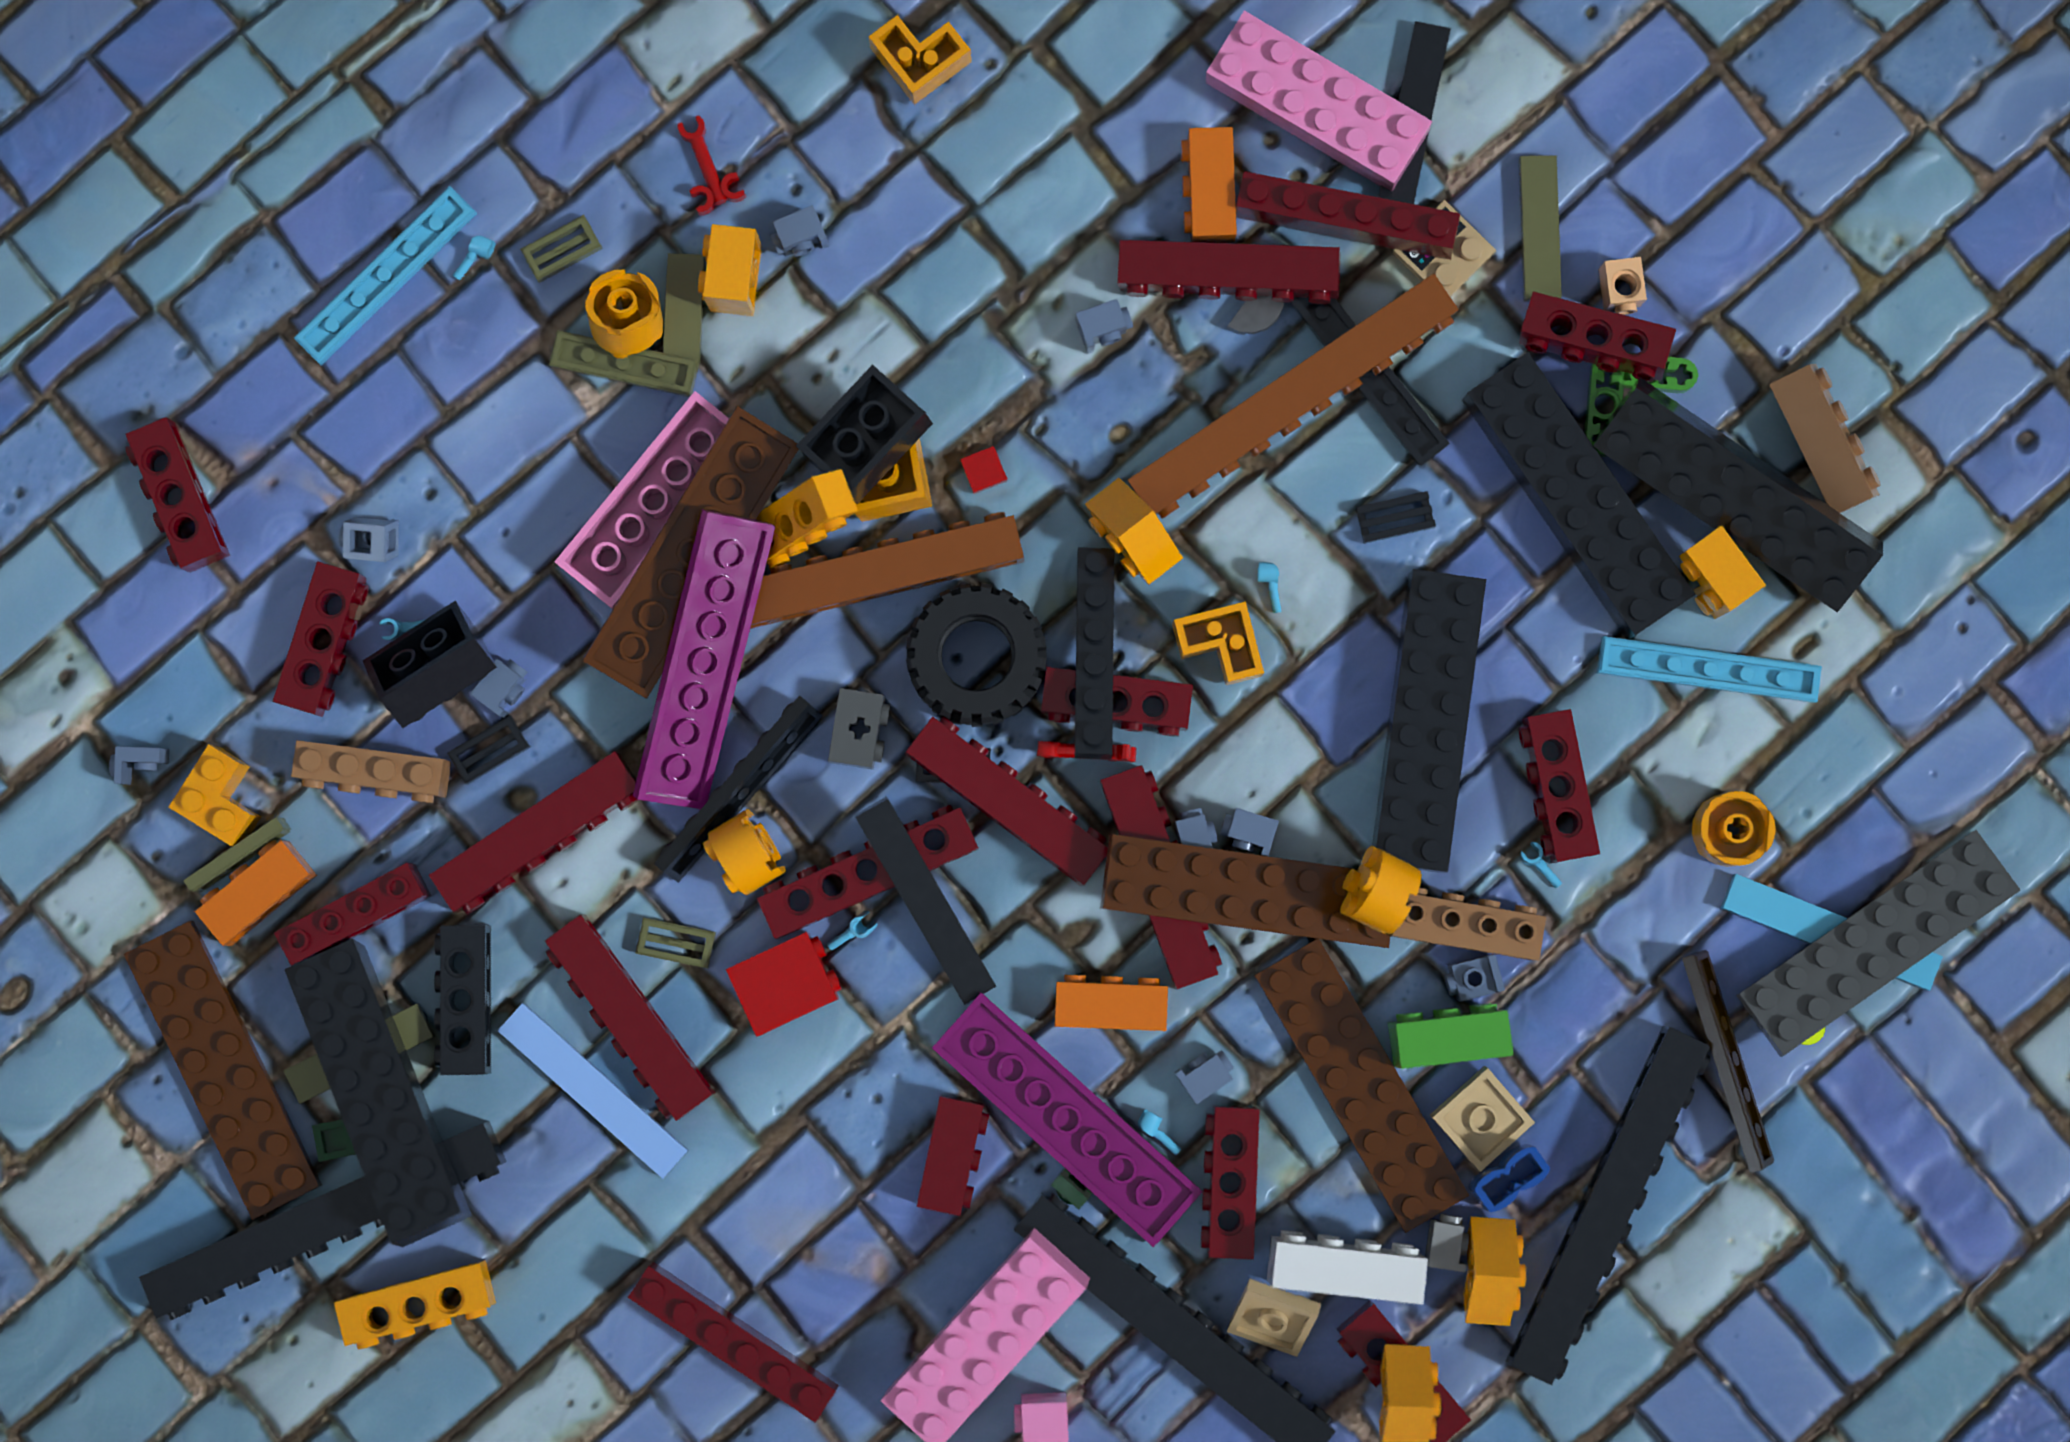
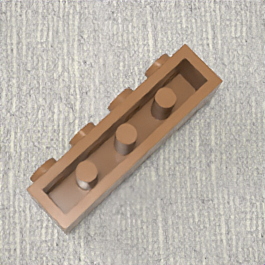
[1769,364,1881,514]
[291,740,451,803]
[1390,888,1546,961]

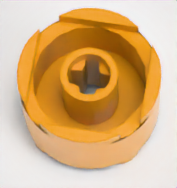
[585,269,663,358]
[1692,791,1775,867]
[703,809,786,895]
[1340,846,1421,935]

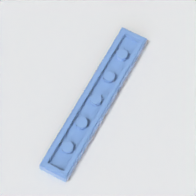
[498,1003,689,1179]

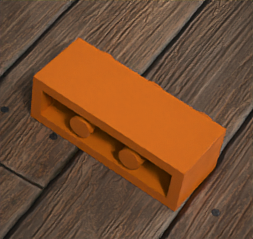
[1181,127,1237,243]
[195,840,317,946]
[1055,975,1168,1031]

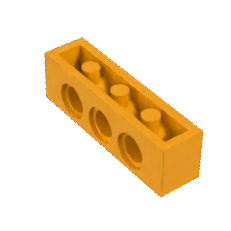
[756,469,858,569]
[334,1260,496,1350]

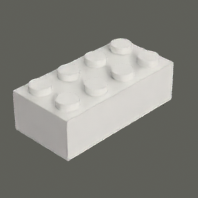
[1267,1230,1428,1305]

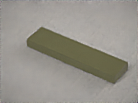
[1519,155,1562,302]
[549,330,700,397]
[284,1004,435,1104]

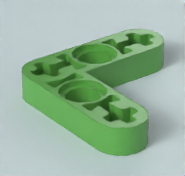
[1584,353,1698,457]

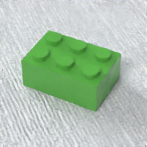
[1387,1003,1514,1069]

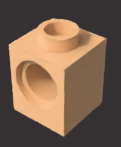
[1598,257,1647,315]

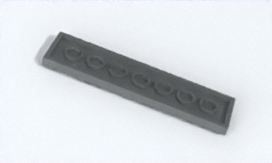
[1736,830,2021,1057]

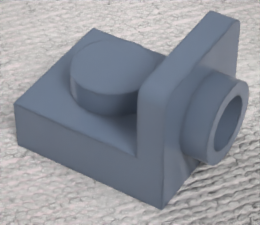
[109,747,170,785]

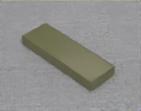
[663,253,705,365]
[183,817,291,892]

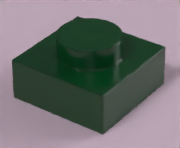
[312,1119,356,1162]
[1051,1168,1092,1210]

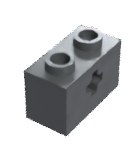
[828,688,890,770]

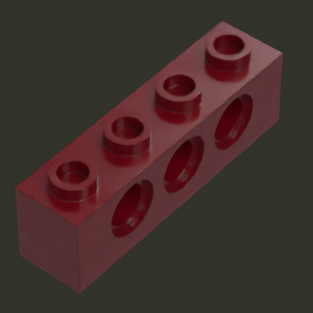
[1519,291,1676,382]
[125,417,230,573]
[272,561,369,717]
[1041,667,1193,737]
[1518,709,1601,863]
[274,863,432,966]
[1200,1105,1260,1260]
[1336,1300,1471,1442]

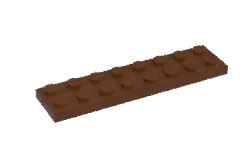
[582,406,799,699]
[1100,834,1391,948]
[124,921,322,1220]
[1254,939,1470,1233]

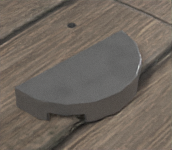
[1227,296,1284,335]

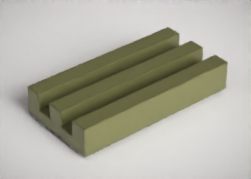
[520,215,603,283]
[635,917,716,969]

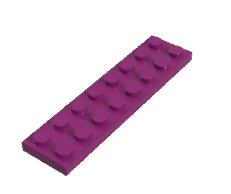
[633,509,776,809]
[932,993,1203,1248]

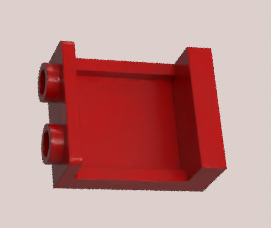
[725,932,842,1037]

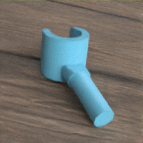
[453,236,496,280]
[1257,562,1282,613]
[379,618,426,641]
[1520,842,1562,889]
[827,911,878,950]
[1138,1109,1181,1155]

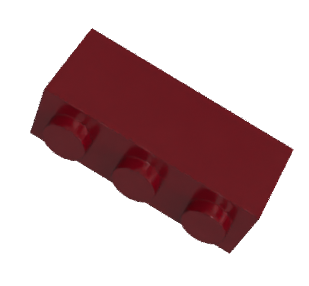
[917,1095,989,1216]

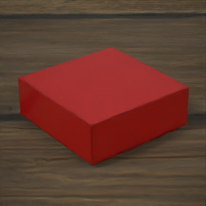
[960,446,1008,494]

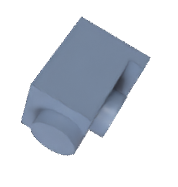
[770,205,829,257]
[1075,299,1133,354]
[339,517,399,562]
[470,659,528,718]
[1174,808,1221,850]
[1220,808,1279,856]
[1444,954,1505,1002]
[1174,1050,1234,1105]

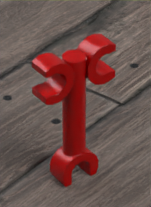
[678,115,746,215]
[1037,741,1137,763]

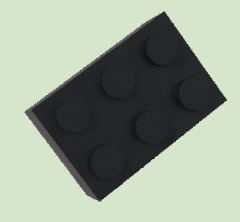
[796,364,933,504]
[362,600,497,728]

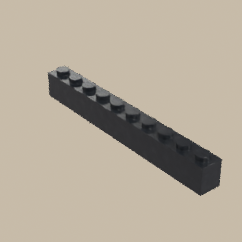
[1506,1026,1711,1386]
[139,1121,507,1321]
[1014,1192,1336,1442]

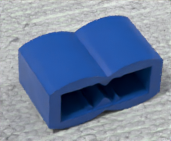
[1468,1144,1550,1212]

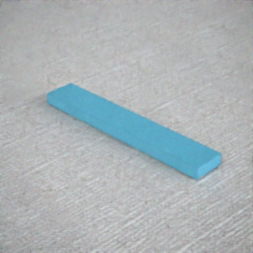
[294,186,477,366]
[1597,636,1822,703]
[1721,874,1943,991]

